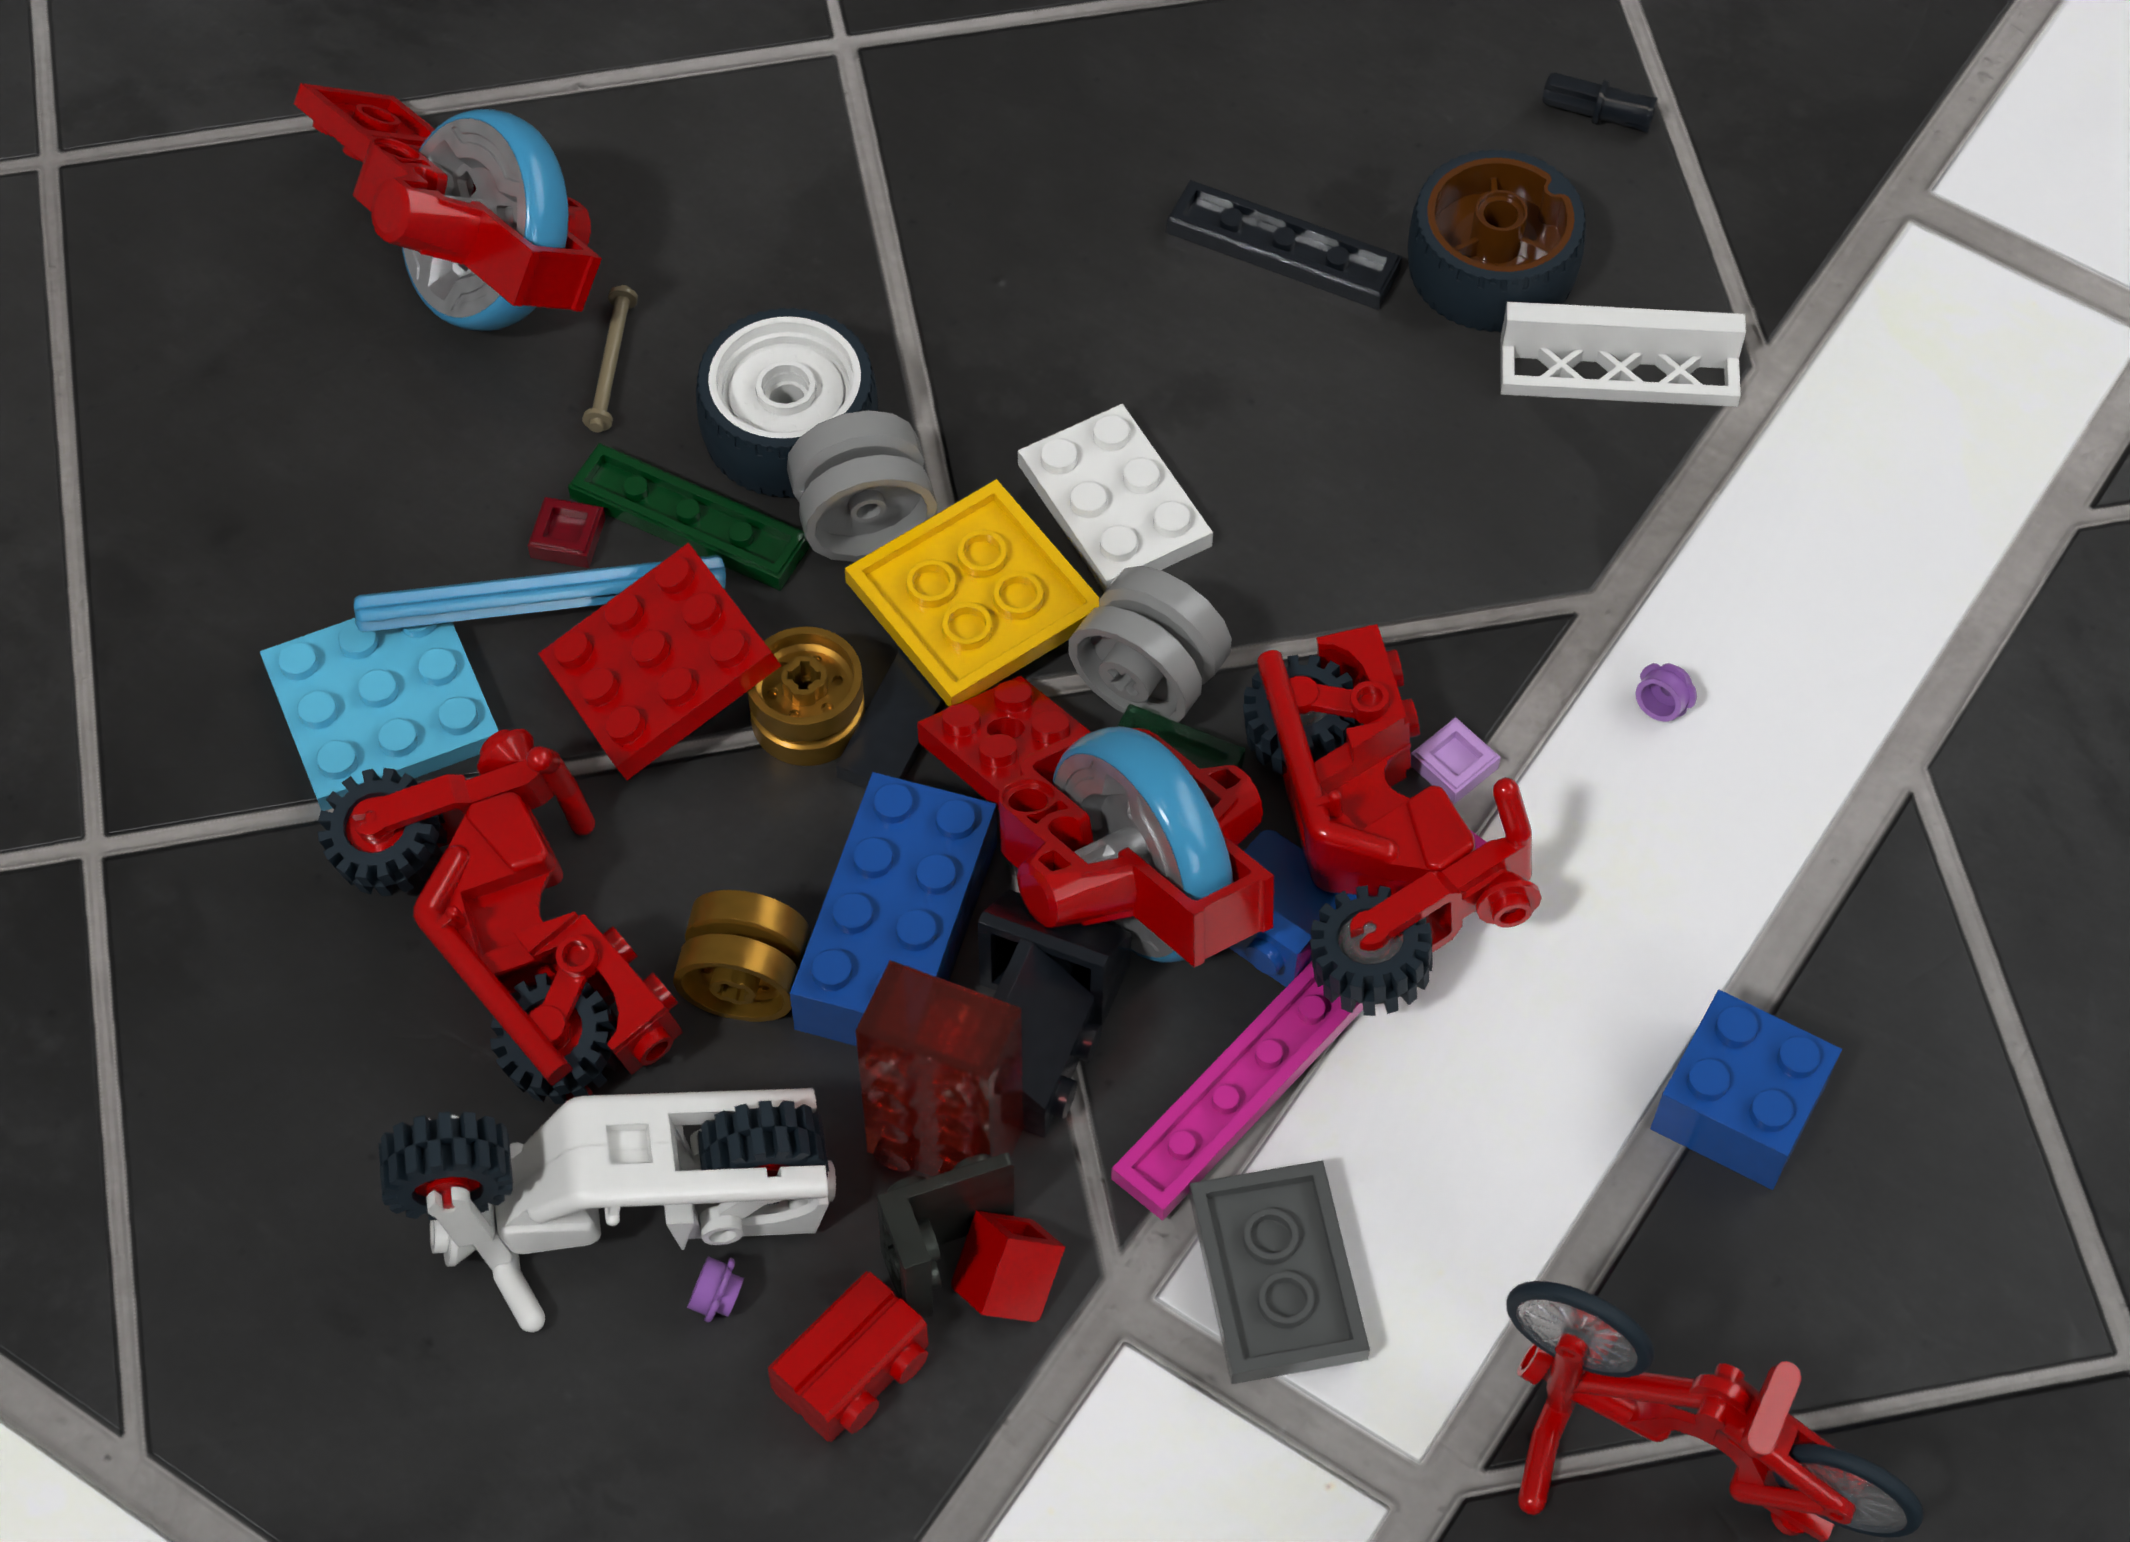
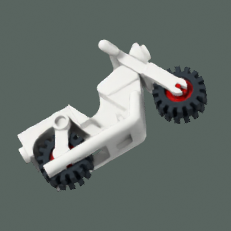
[378,1088,836,1333]

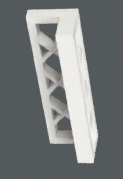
[1500,302,1746,407]

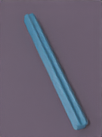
[353,555,726,632]

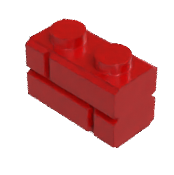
[768,1271,929,1442]

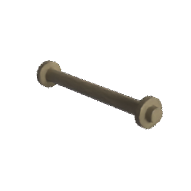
[582,285,638,432]

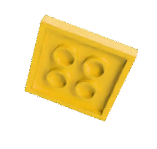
[845,479,1100,706]

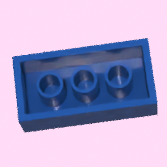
[790,772,997,1063]

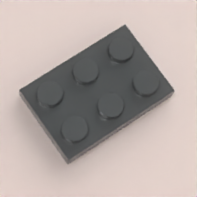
[1189,1160,1370,1384]

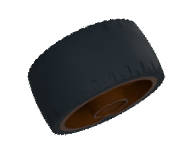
[1408,149,1586,332]

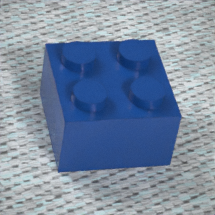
[1650,989,1842,1190]

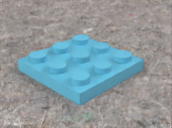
[260,618,499,811]

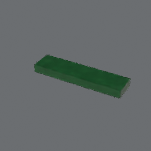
[568,443,810,591]

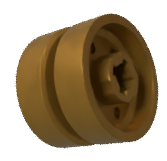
[747,627,865,766]
[673,890,810,1022]

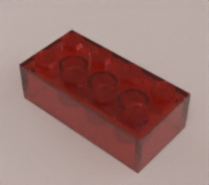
[855,960,1023,1176]

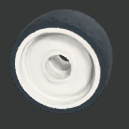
[696,308,878,498]

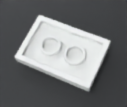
[1018,404,1213,592]

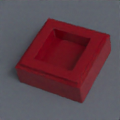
[528,497,606,568]

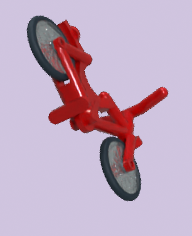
[1506,1281,1923,1542]

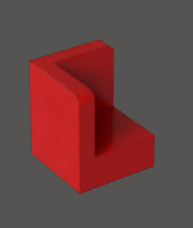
[951,1210,1065,1322]

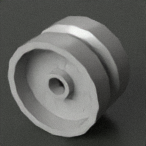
[787,410,937,562]
[1068,566,1232,726]

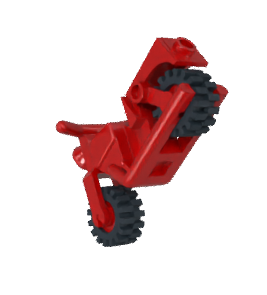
[317,729,683,1104]

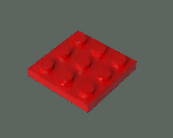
[538,542,782,780]

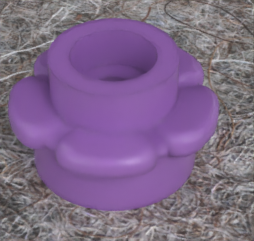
[1635,663,1697,722]
[687,1256,744,1322]

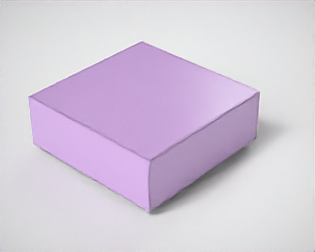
[1411,717,1501,804]

